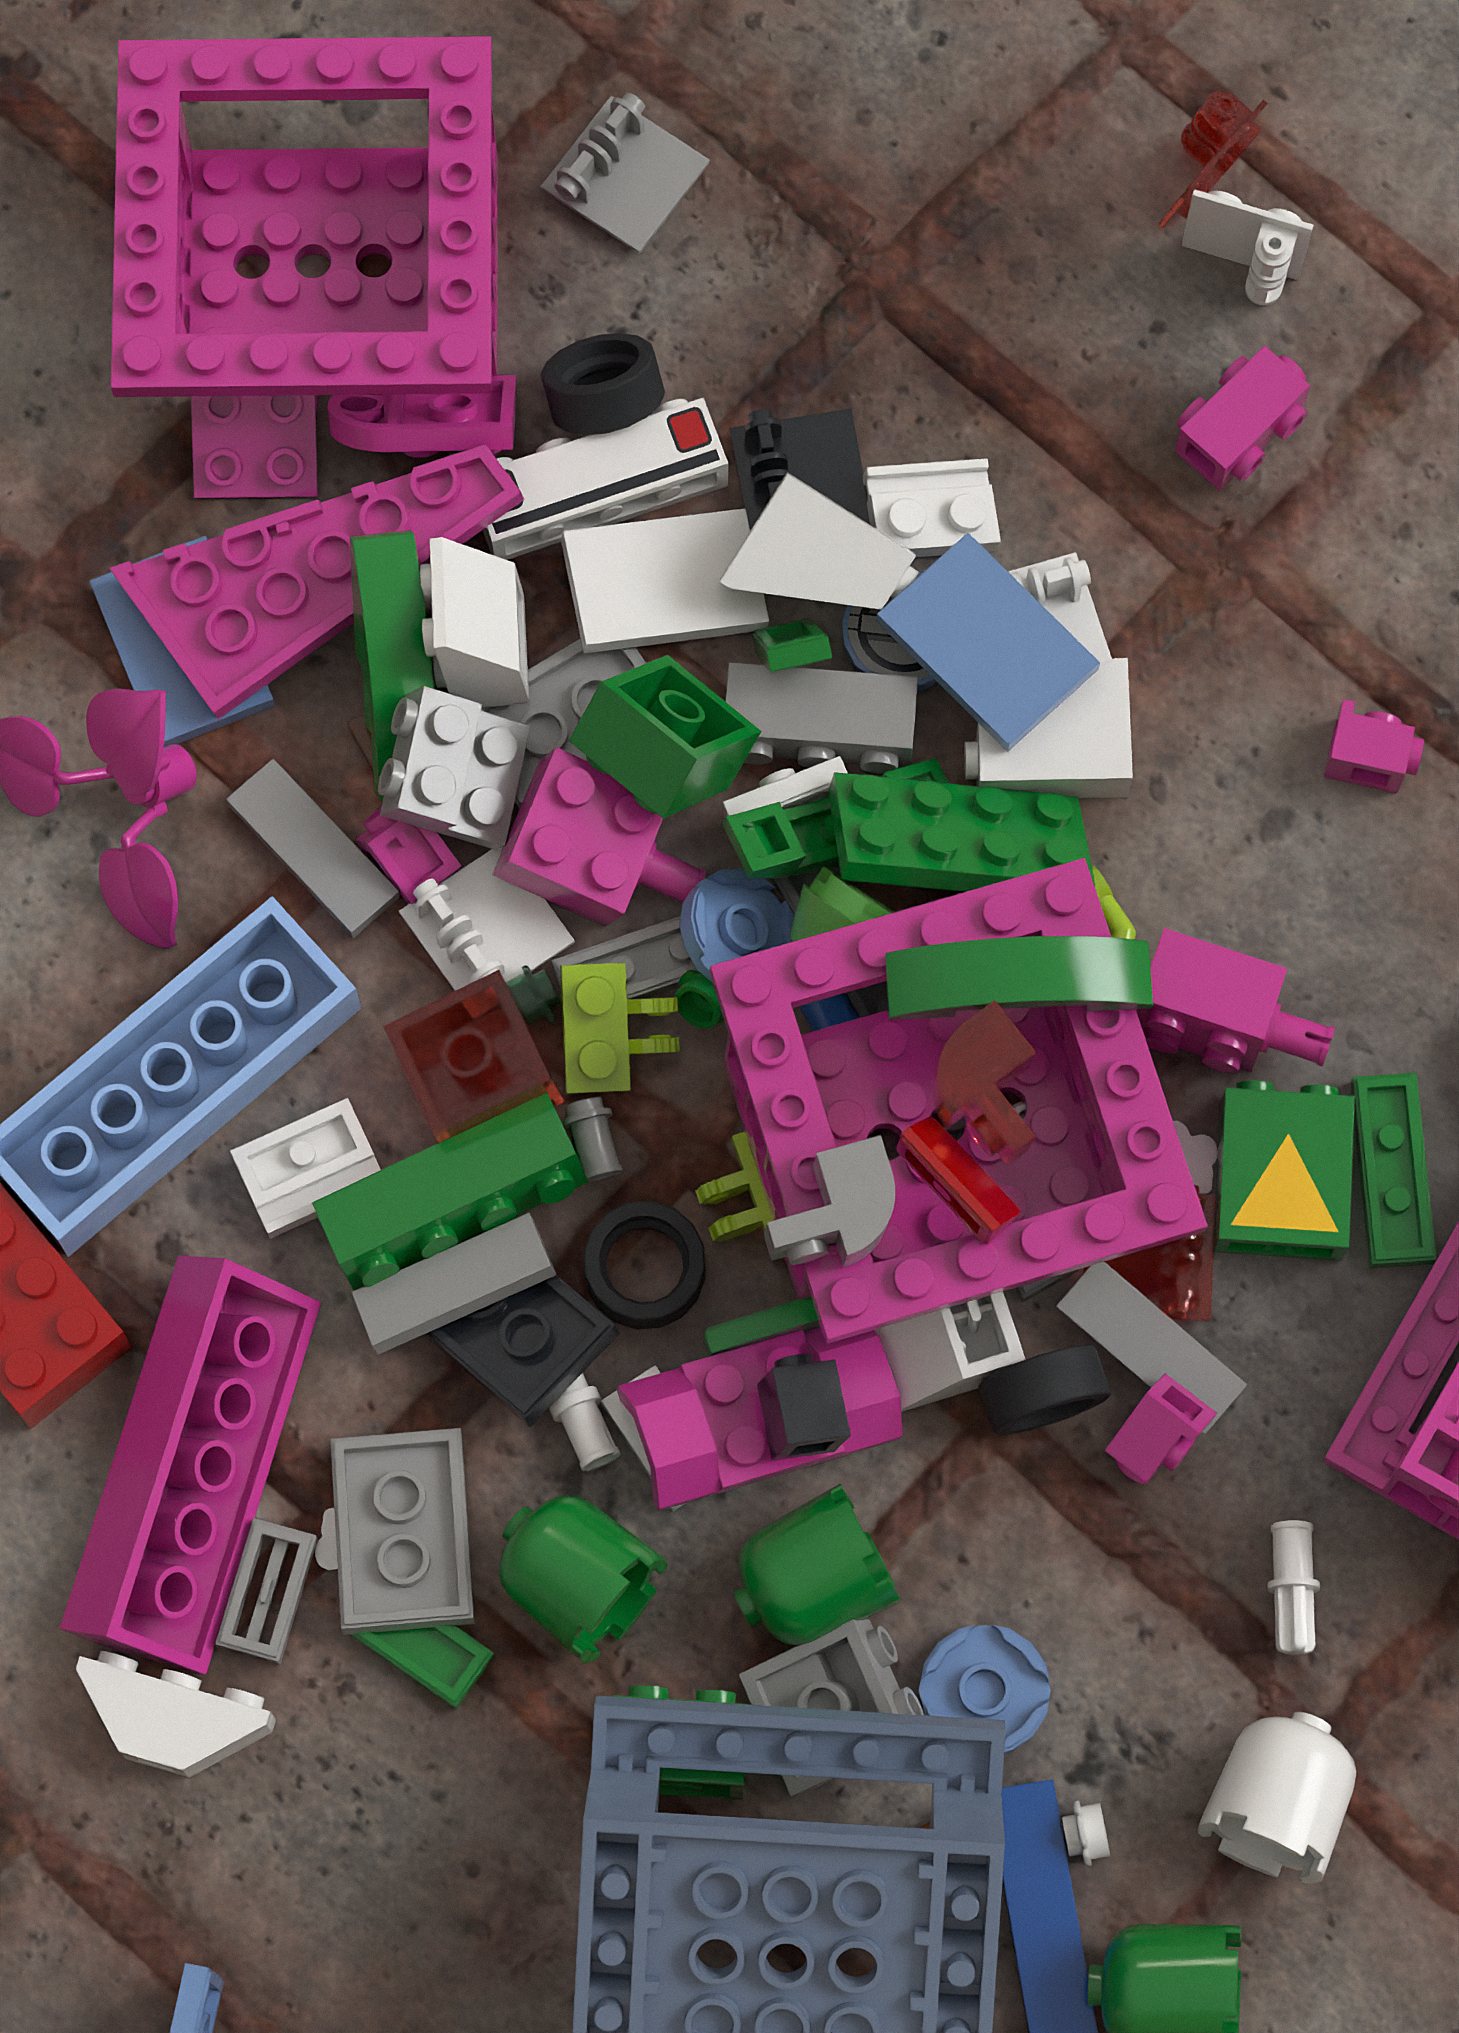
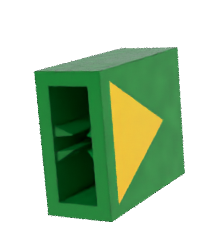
[1213,1080,1355,1261]

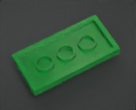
[828,772,1095,892]

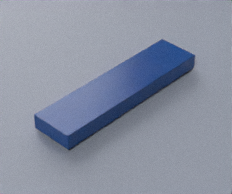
[1001,1779,1098,2033]

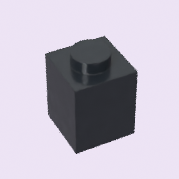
[757,1354,851,1461]

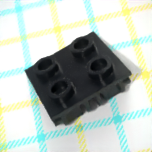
[730,409,870,531]

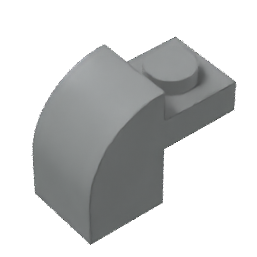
[764,1135,895,1268]

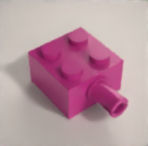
[492,747,706,927]
[1136,928,1335,1074]

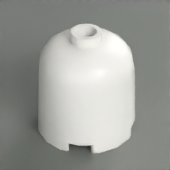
[1198,1712,1356,1884]

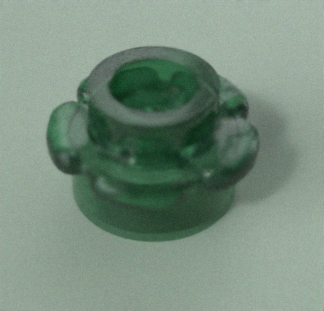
[507,965,561,1026]

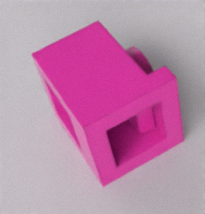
[1324,699,1424,793]
[1105,1373,1217,1484]

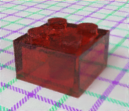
[383,970,565,1143]

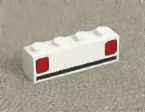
[483,398,728,560]

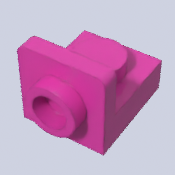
[355,807,461,904]

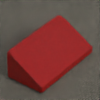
[897,1117,1020,1245]

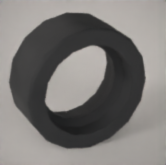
[540,333,665,435]
[583,1201,706,1330]
[978,1345,1111,1435]

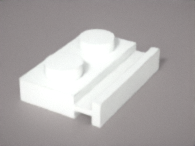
[863,459,1001,557]
[230,1098,381,1239]

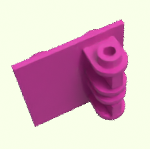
[191,395,319,498]

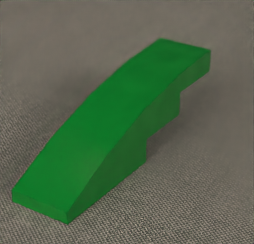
[349,530,434,800]

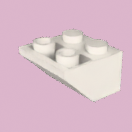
[420,537,529,708]
[875,1292,1026,1412]

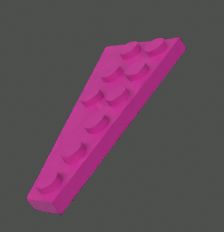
[109,444,525,720]

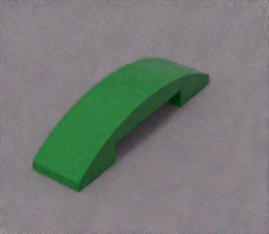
[721,758,949,879]
[885,936,1153,1020]

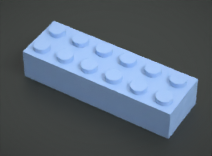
[0,896,361,1257]

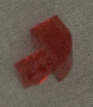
[932,1000,1036,1166]

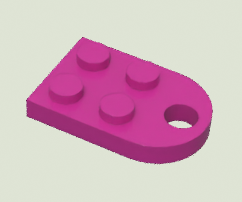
[328,375,517,457]

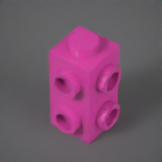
[1175,345,1310,491]

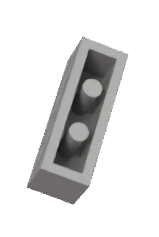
[726,663,918,774]

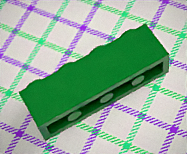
[312,1092,588,1291]

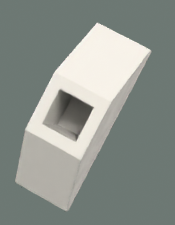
[76,1651,276,1778]

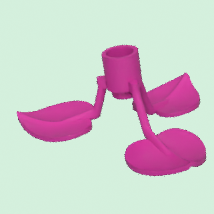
[0,688,197,948]

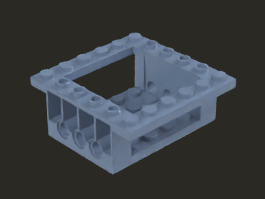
[573,1696,1006,2033]

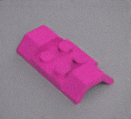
[616,1327,903,1512]

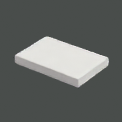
[561,508,769,653]

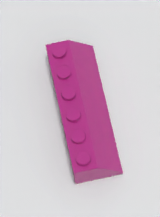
[59,1255,321,1675]

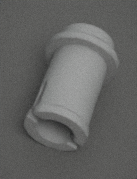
[562,1097,623,1182]

